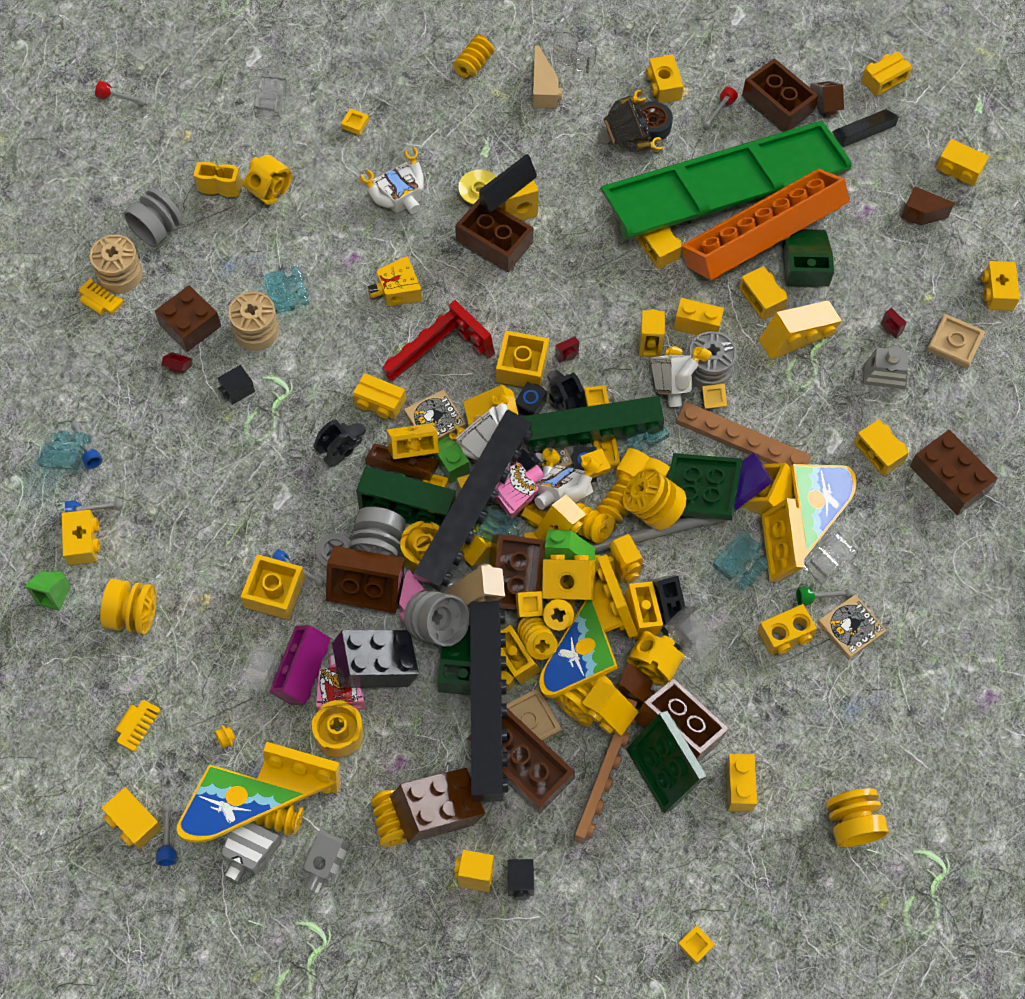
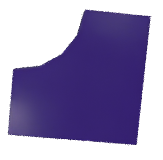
[734,452,773,510]

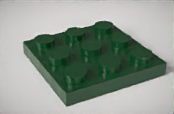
[668,453,742,521]
[626,711,707,813]

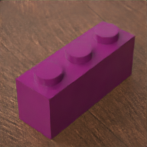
[269,625,331,705]

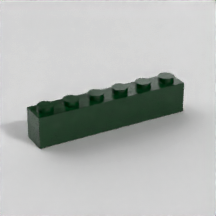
[523,396,664,451]

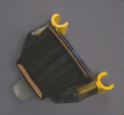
[598,90,663,152]

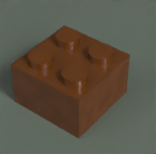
[155,285,221,352]

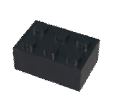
[332,630,419,688]

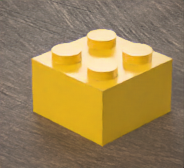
[496,330,549,387]
[240,554,305,620]

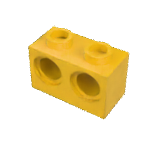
[757,604,817,656]

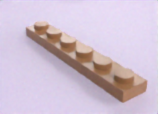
[676,402,812,468]
[574,698,639,845]

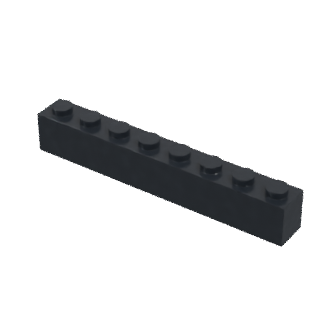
[414,410,533,591]
[470,601,508,802]

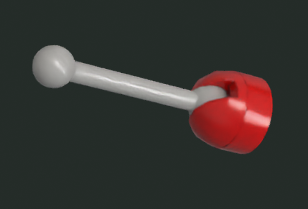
[95,81,145,106]
[703,86,738,129]

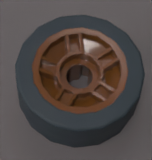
[633,101,673,142]

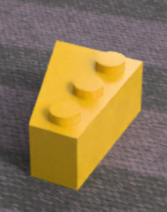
[758,301,841,360]

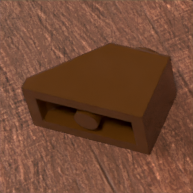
[810,81,844,115]
[901,187,955,226]
[618,663,655,710]

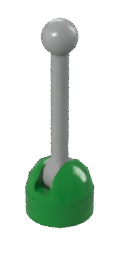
[796,587,854,606]

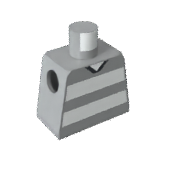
[863,346,909,389]
[221,822,281,883]
[303,829,351,893]

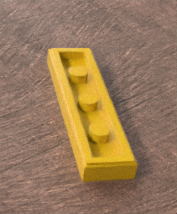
[584,385,620,469]

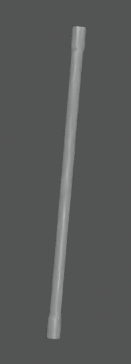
[431,517,726,593]

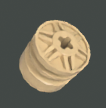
[89,235,143,293]
[228,291,280,351]

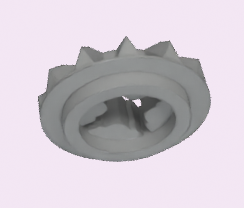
[316,533,351,568]

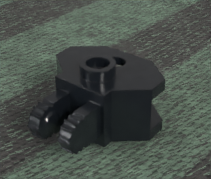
[547,370,587,411]
[313,419,366,467]

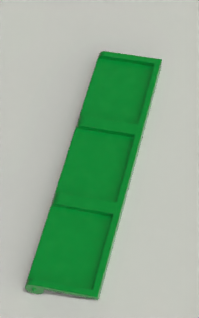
[600,120,851,240]

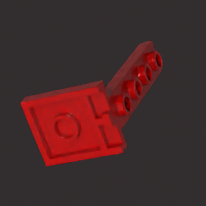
[382,300,495,381]

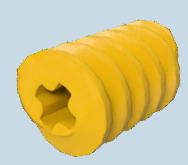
[452,34,495,78]
[595,477,630,530]
[575,502,614,544]
[543,599,574,631]
[517,616,558,660]
[371,790,407,847]
[252,804,304,837]

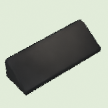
[832,109,899,147]
[479,154,537,212]

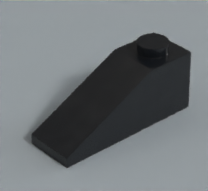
[645,576,695,651]

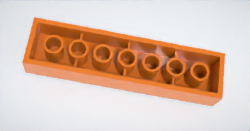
[681,169,850,280]

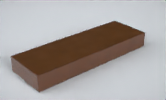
[365,443,438,481]

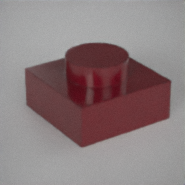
[881,308,907,339]
[555,336,580,363]
[161,352,193,373]

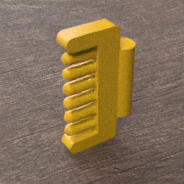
[79,279,123,315]
[115,700,161,752]

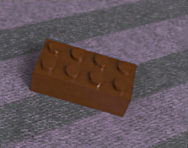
[467,708,575,814]

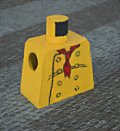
[367,256,422,306]

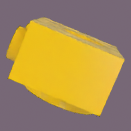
[499,180,539,220]
[542,555,595,600]

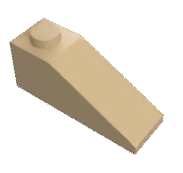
[533,46,562,109]

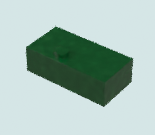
[356,466,456,526]

